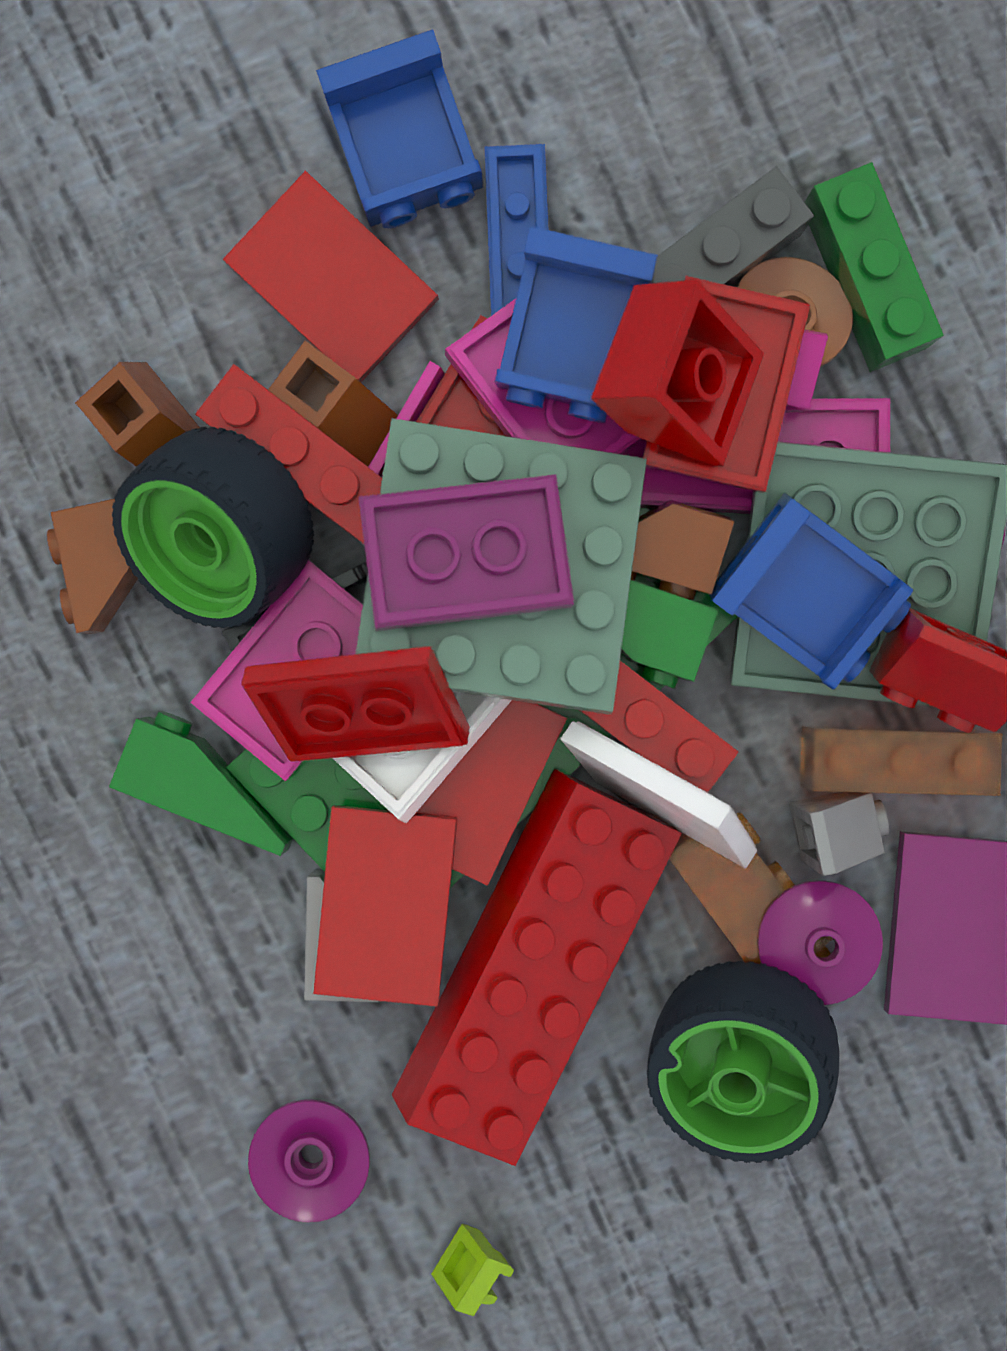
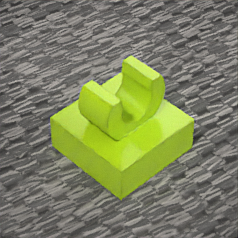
[431,1223,514,1316]

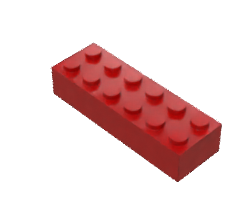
[392,768,682,1166]

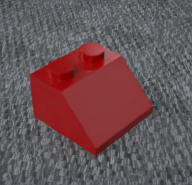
[591,279,764,466]
[869,608,1007,733]

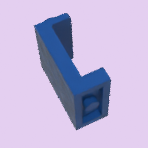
[316,29,483,228]
[494,226,658,423]
[709,492,913,690]

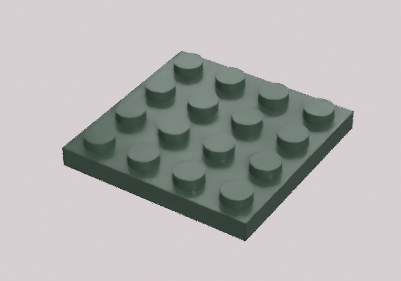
[356,418,647,714]
[729,441,1007,707]

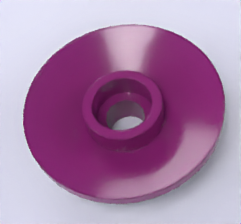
[757,880,883,1005]
[248,1099,370,1222]

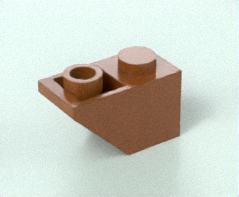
[268,340,398,467]
[75,362,200,467]
[47,499,138,634]
[631,500,735,600]

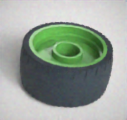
[112,427,314,628]
[647,961,840,1163]

